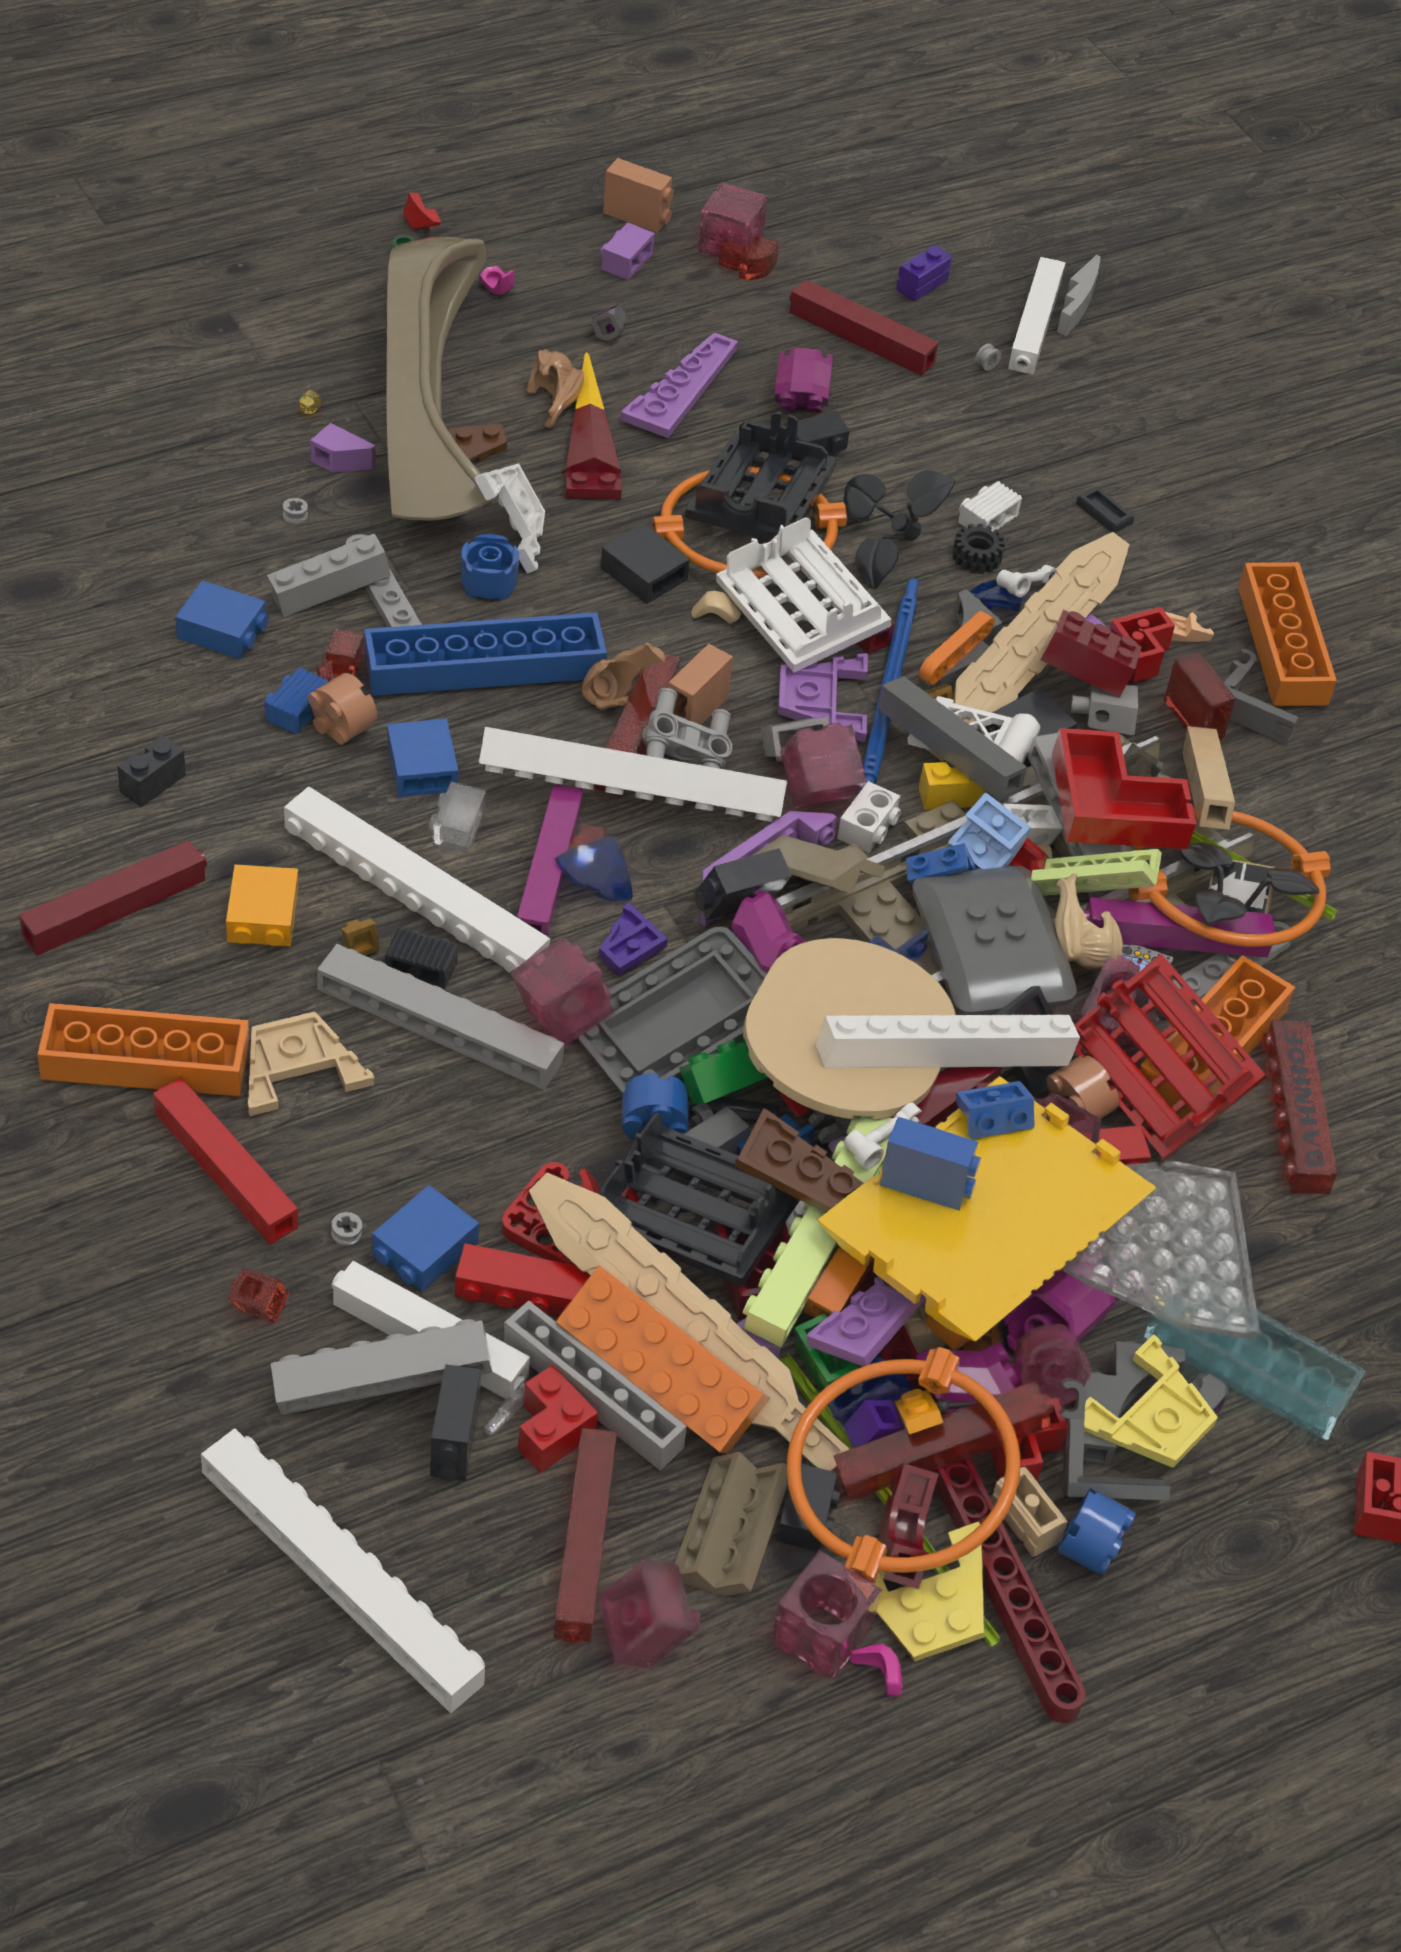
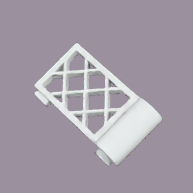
[907,696,1040,764]

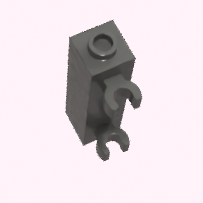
[639,1103,749,1205]

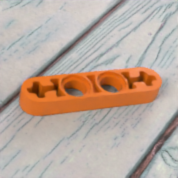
[918,611,995,685]

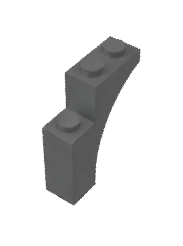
[919,589,1003,691]
[1079,1341,1185,1466]

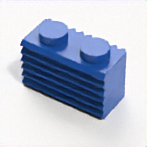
[264,667,328,734]

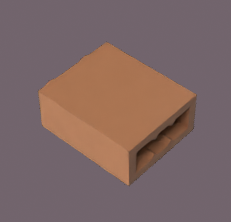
[603,158,674,233]
[668,644,733,725]

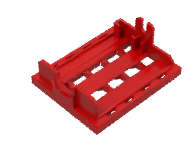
[1074,953,1267,1160]

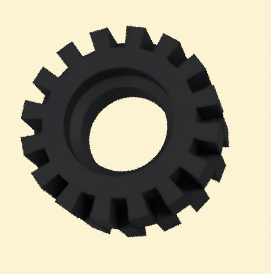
[952,524,1005,574]

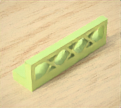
[1031,849,1162,896]

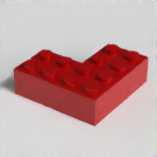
[1052,728,1196,849]

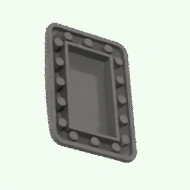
[912,866,1077,1015]
[569,926,768,1094]

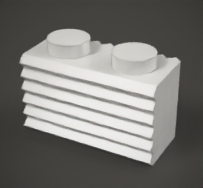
[958,481,1022,532]

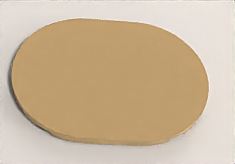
[743,938,955,1119]

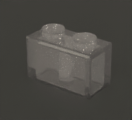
[429,782,486,854]

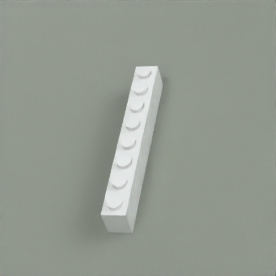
[816,1015,1080,1068]

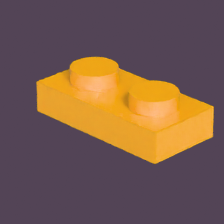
[894,1389,943,1434]

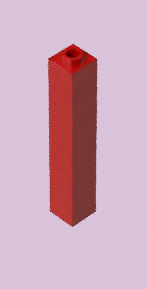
[153,1078,298,1245]

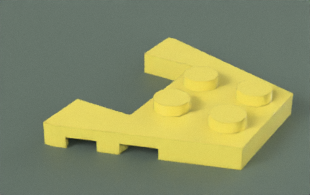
[1084,1334,1218,1468]
[846,1522,985,1662]

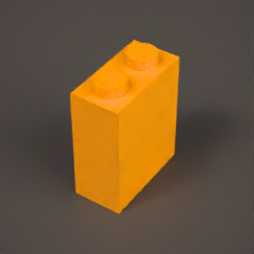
[226,865,298,946]

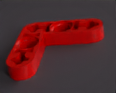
[502,1162,575,1265]

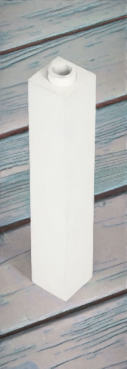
[1008,257,1065,375]
[331,1261,530,1401]

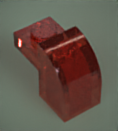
[719,235,779,280]

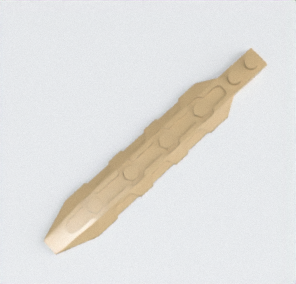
[926,532,1130,762]
[529,1173,851,1471]

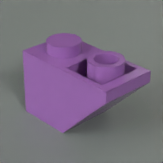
[310,423,375,473]

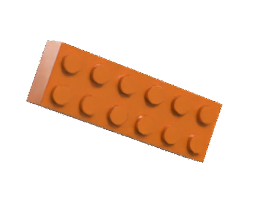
[1238,562,1337,706]
[1140,955,1295,1119]
[38,1003,249,1096]
[556,1265,771,1454]

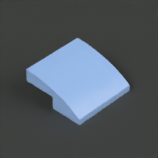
[948,792,1032,869]

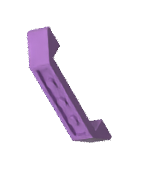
[700,811,837,927]

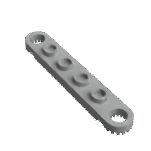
[346,534,422,627]
[1151,921,1292,1020]

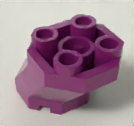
[775,348,833,413]
[732,890,806,973]
[1004,1256,1117,1363]
[916,1342,1034,1419]

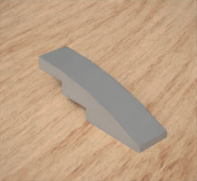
[1057,255,1101,336]

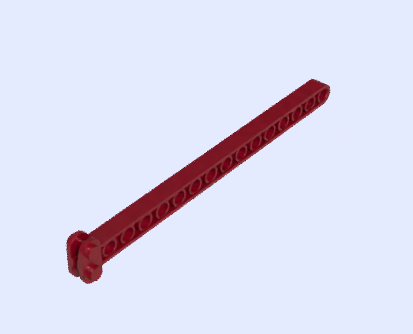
[833,1246,1086,1723]

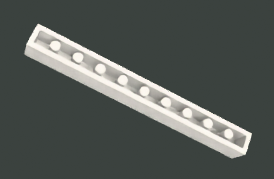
[479,727,787,822]
[284,787,550,981]
[201,1428,485,1713]

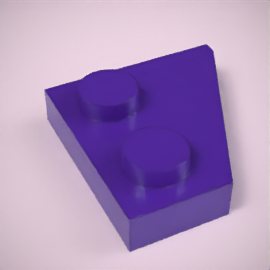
[599,902,668,975]

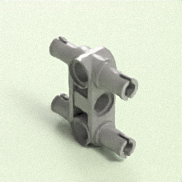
[642,688,732,769]

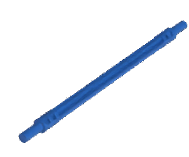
[859,578,919,793]

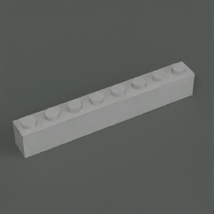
[317,944,564,1090]

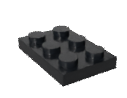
[995,986,1075,1102]

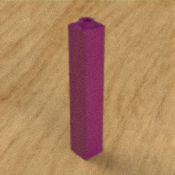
[517,783,584,937]
[1082,897,1275,958]

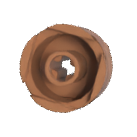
[307,673,377,745]
[1046,1055,1119,1131]

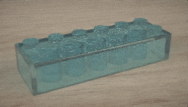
[1143,1269,1367,1441]

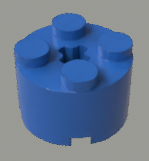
[461,534,519,600]
[622,1073,688,1140]
[1057,1488,1136,1576]

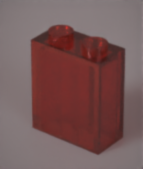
[1164,652,1236,741]

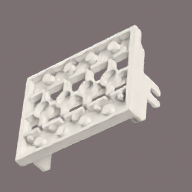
[716,517,891,672]

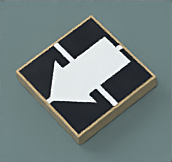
[1209,860,1275,914]

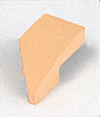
[1165,612,1214,642]

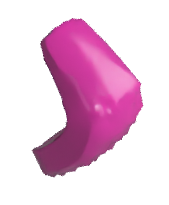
[479,265,515,295]
[849,1643,903,1697]

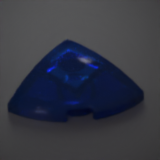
[970,579,1028,612]
[554,836,633,901]

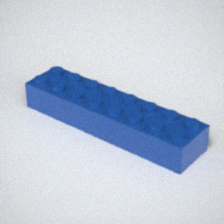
[364,612,607,696]

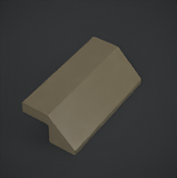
[752,835,885,894]
[670,1452,788,1596]

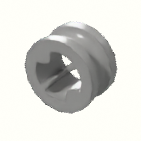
[975,344,1001,371]
[283,498,308,524]
[331,1212,362,1246]

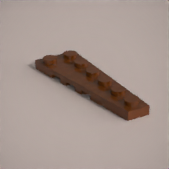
[734,1109,863,1213]

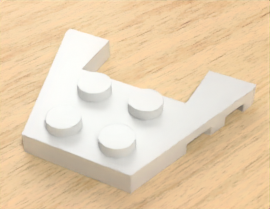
[474,463,545,574]

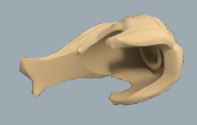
[1055,873,1123,970]

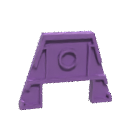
[778,653,868,742]

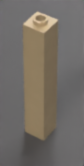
[1182,726,1235,830]

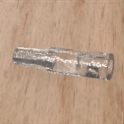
[484,1383,525,1436]

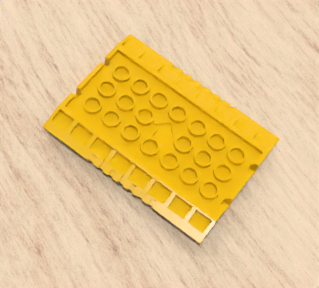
[817,1076,1157,1342]

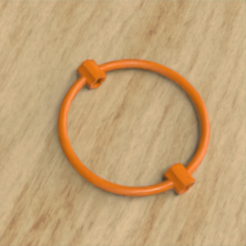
[651,467,847,579]
[1128,808,1331,947]
[787,1347,1020,1584]

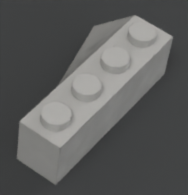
[267,534,391,617]

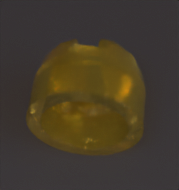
[298,390,322,414]

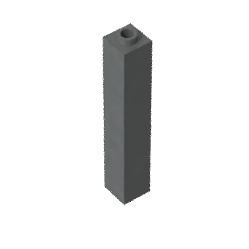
[878,676,1027,801]

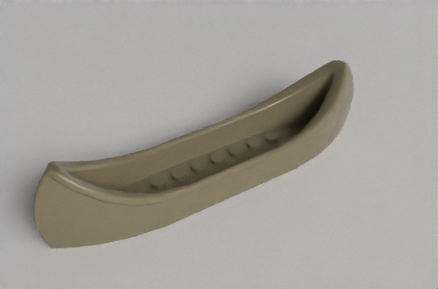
[386,237,493,521]

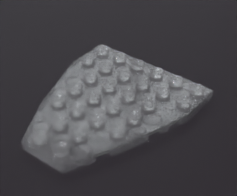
[1061,1161,1260,1340]

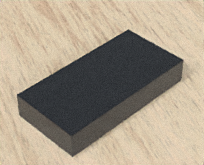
[1076,486,1134,533]

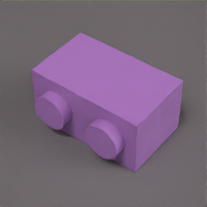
[600,222,655,280]

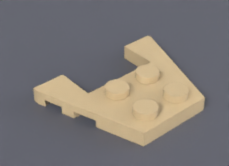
[248,1012,374,1116]

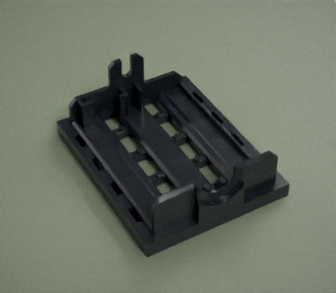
[685,411,837,540]
[600,1113,800,1287]

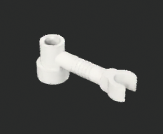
[997,565,1057,597]
[844,1102,922,1170]

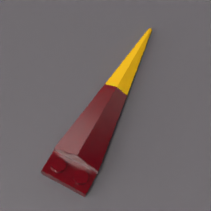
[565,352,622,499]

